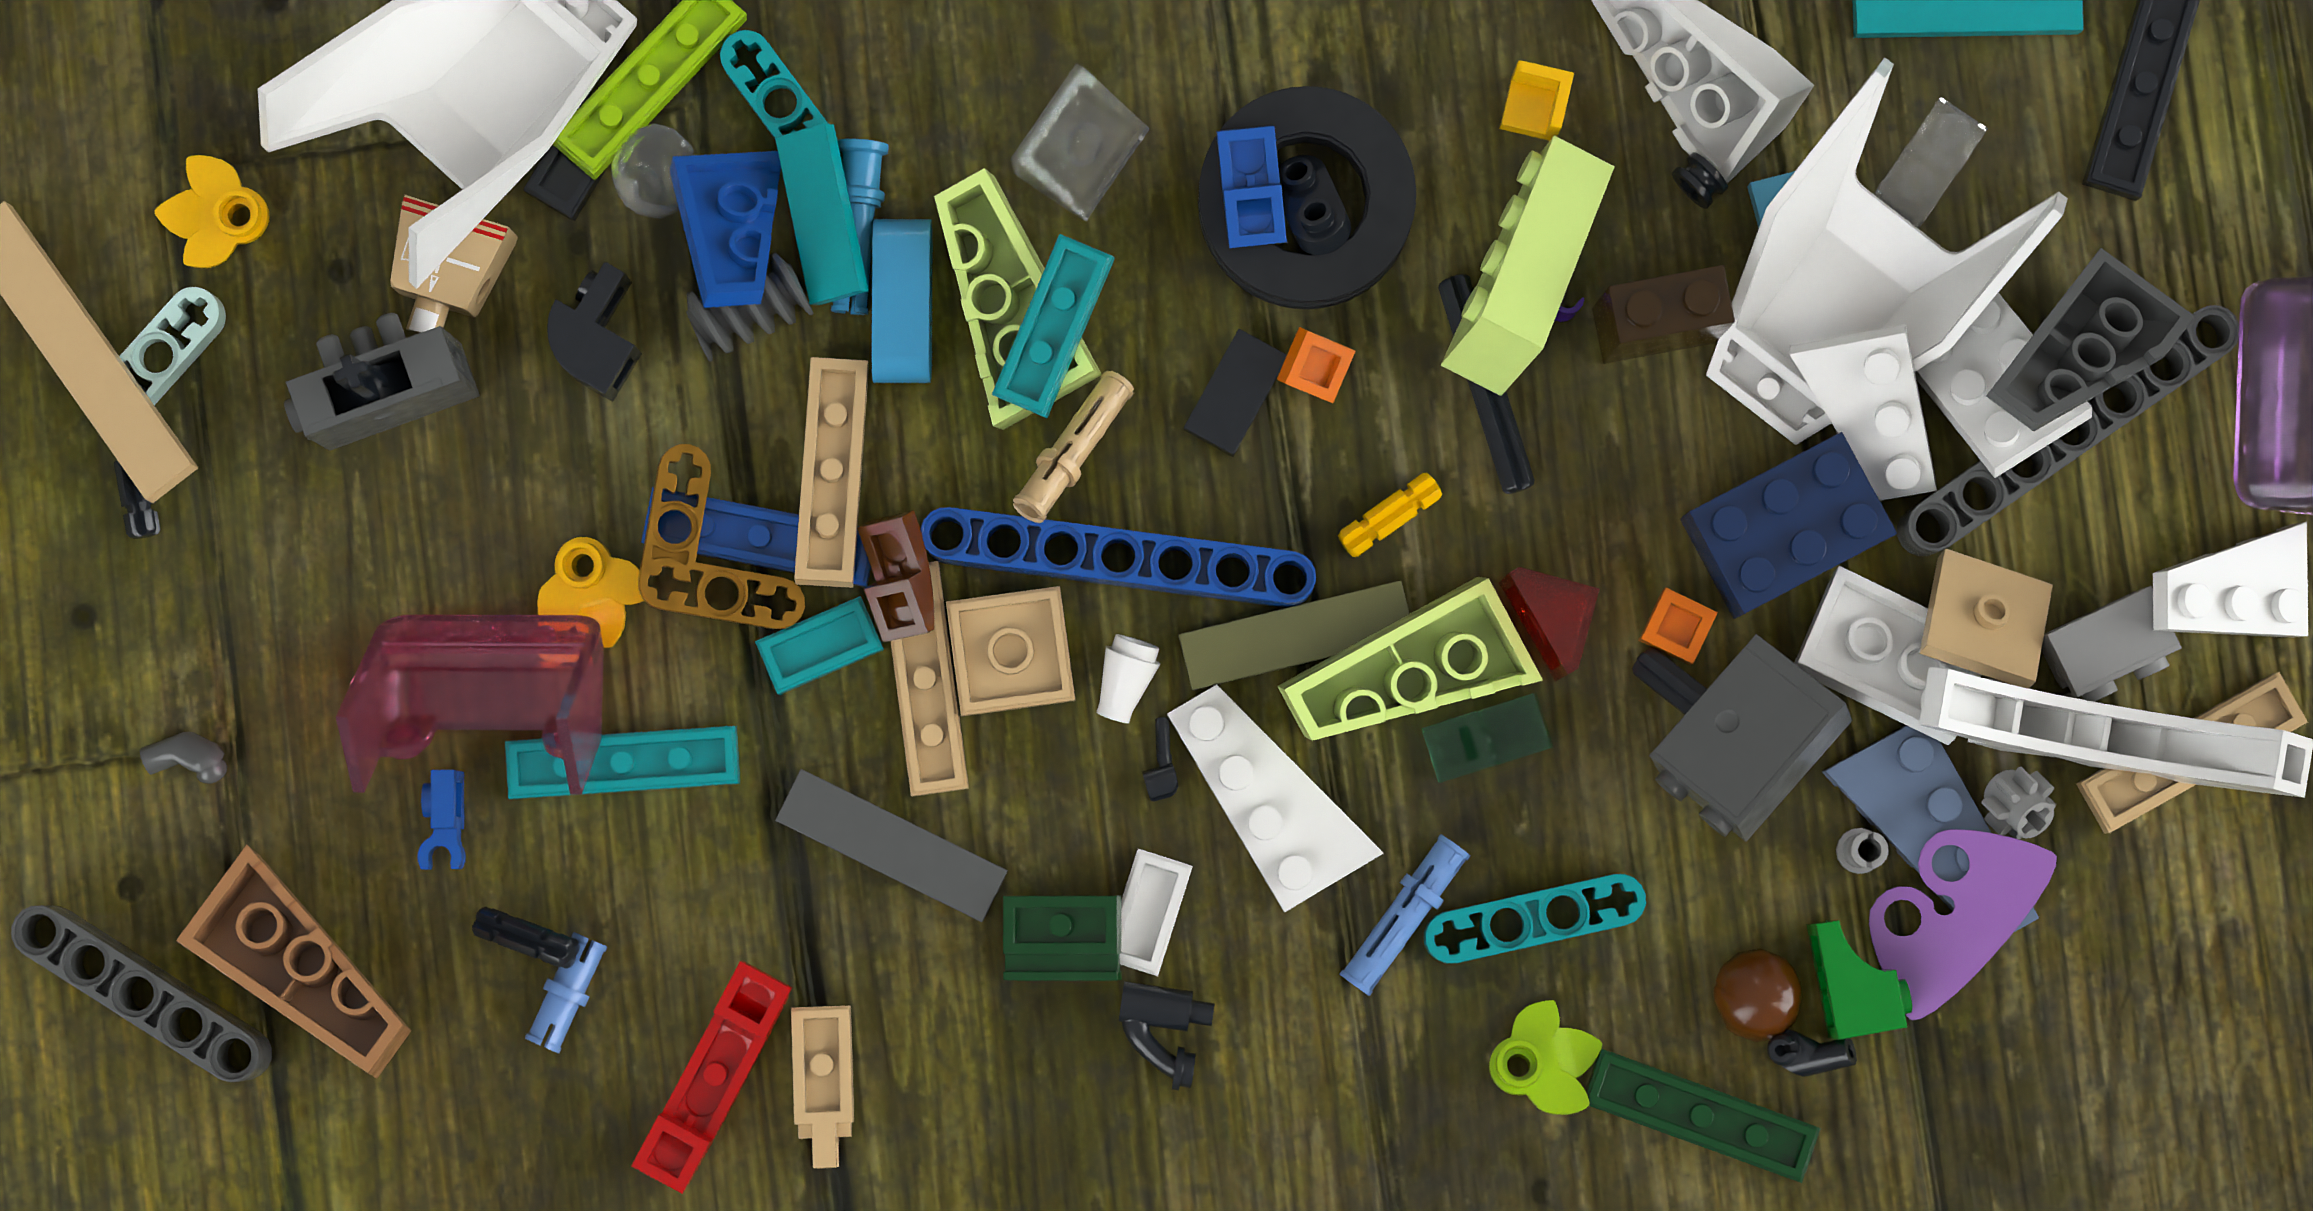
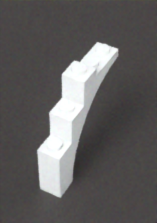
[1919,667,2313,798]

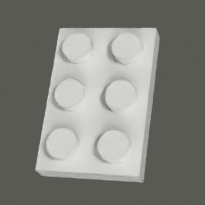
[1915,293,2092,478]
[1794,566,1982,745]

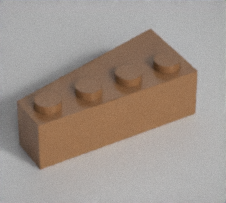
[176,845,411,1078]

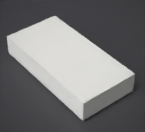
[1120,849,1193,976]

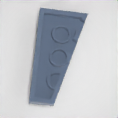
[1822,725,2039,932]

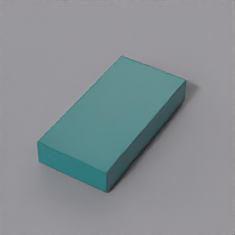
[755,596,884,695]

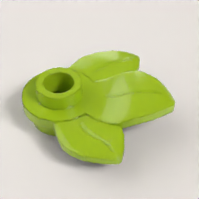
[1489,1000,1602,1115]

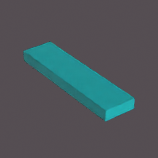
[1852,0,2084,38]
[505,726,740,799]

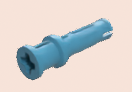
[831,139,889,315]

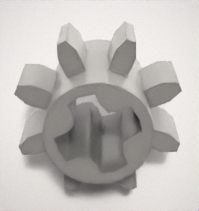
[1982,767,2056,840]

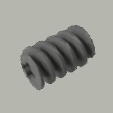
[686,252,814,362]

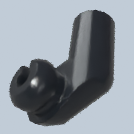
[1767,1030,1857,1077]

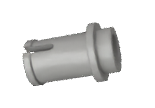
[1836,828,1889,874]

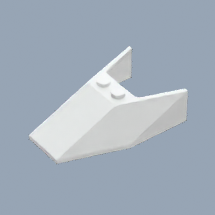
[258,0,637,289]
[1706,57,2068,445]

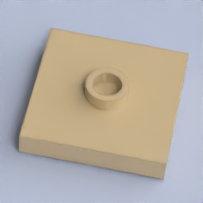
[1919,548,2053,689]
[946,586,1076,717]

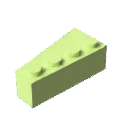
[934,168,1102,430]
[1277,577,1543,741]

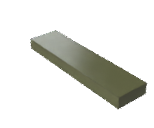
[1178,581,1409,691]

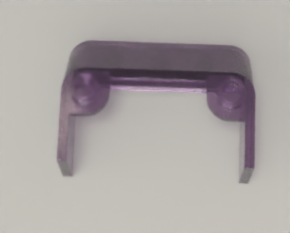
[2233,277,2313,515]

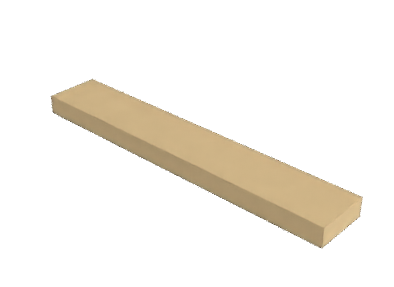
[0,201,198,503]

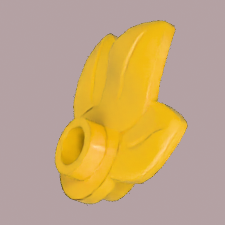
[155,155,269,268]
[537,537,644,648]

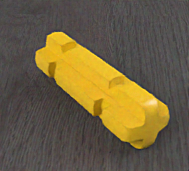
[1338,473,1442,557]

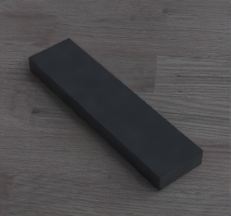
[2082,0,2200,201]

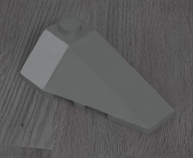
[1986,248,2195,431]

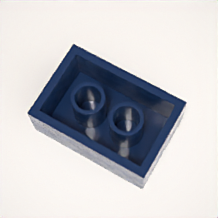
[1680,432,1897,619]

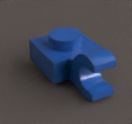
[418,770,466,870]

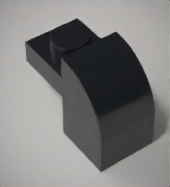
[547,262,642,402]

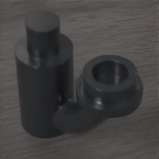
[1119,981,1215,1091]

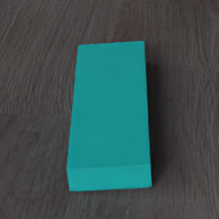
[775,123,869,305]
[992,234,1115,418]

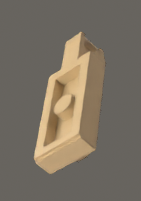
[791,1005,854,1169]

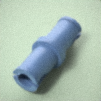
[525,932,607,1053]

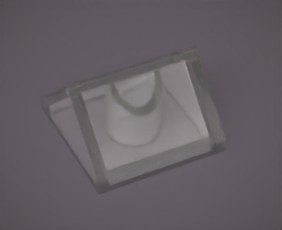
[1011,64,1150,221]

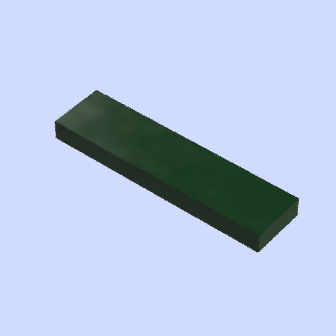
[1585,1049,1821,1183]

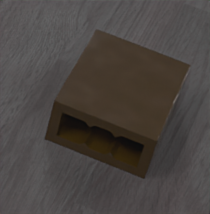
[1592,265,1735,364]

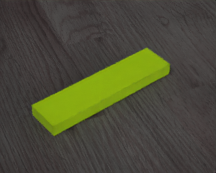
[552,0,747,181]

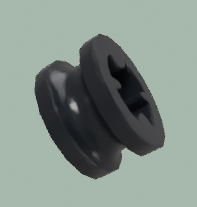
[1672,152,1728,209]

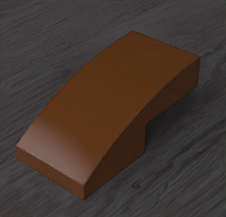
[857,510,934,642]

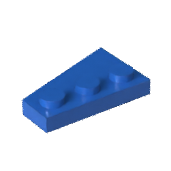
[670,151,781,308]

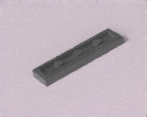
[775,769,1008,922]

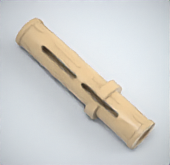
[1013,371,1134,523]

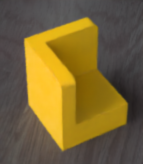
[1499,60,1574,141]

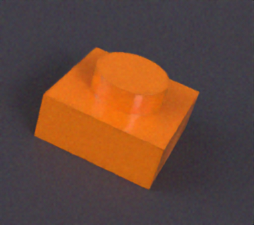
[1277,327,1356,403]
[1638,587,1718,665]

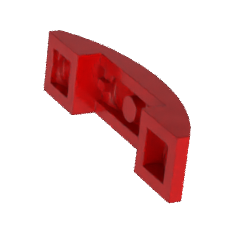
[631,960,793,1194]

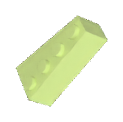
[1441,135,1615,396]

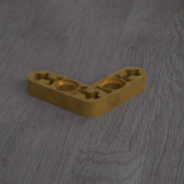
[638,444,805,629]

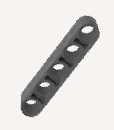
[11,905,272,1082]

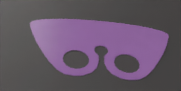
[1869,829,2057,1020]

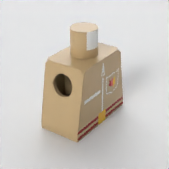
[391,195,518,334]

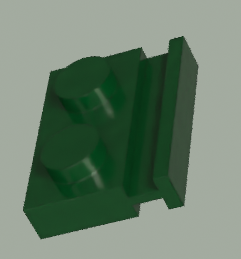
[1003,896,1122,981]

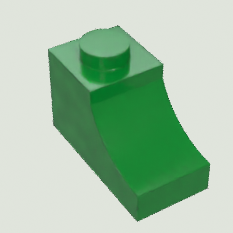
[1806,920,1912,1040]

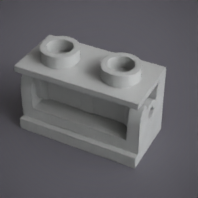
[2041,586,2182,702]

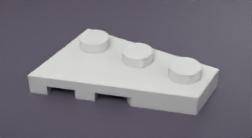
[1789,325,1937,501]
[2153,522,2308,638]

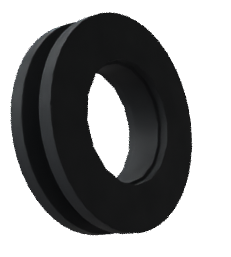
[1198,86,1416,309]

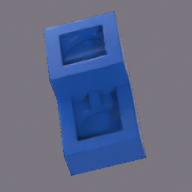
[1216,125,1287,248]

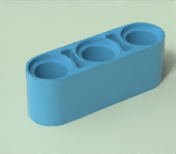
[872,219,933,383]

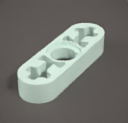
[119,287,226,405]

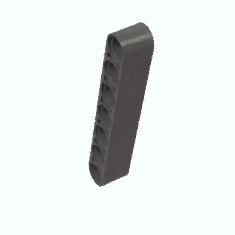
[1897,305,2240,556]

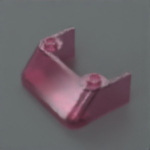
[336,615,604,795]

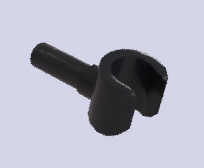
[1142,717,1178,802]

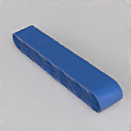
[920,507,1316,607]

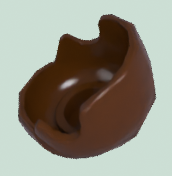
[1713,948,1803,1042]

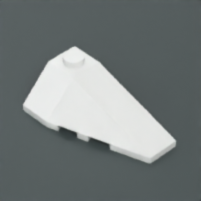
[1591,0,1814,183]

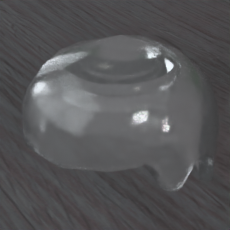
[611,123,694,219]

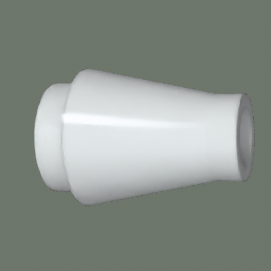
[1096,634,1160,723]

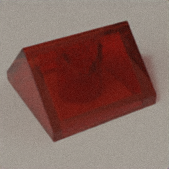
[1499,567,1600,682]

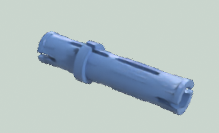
[1339,834,1471,996]

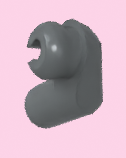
[140,732,227,784]

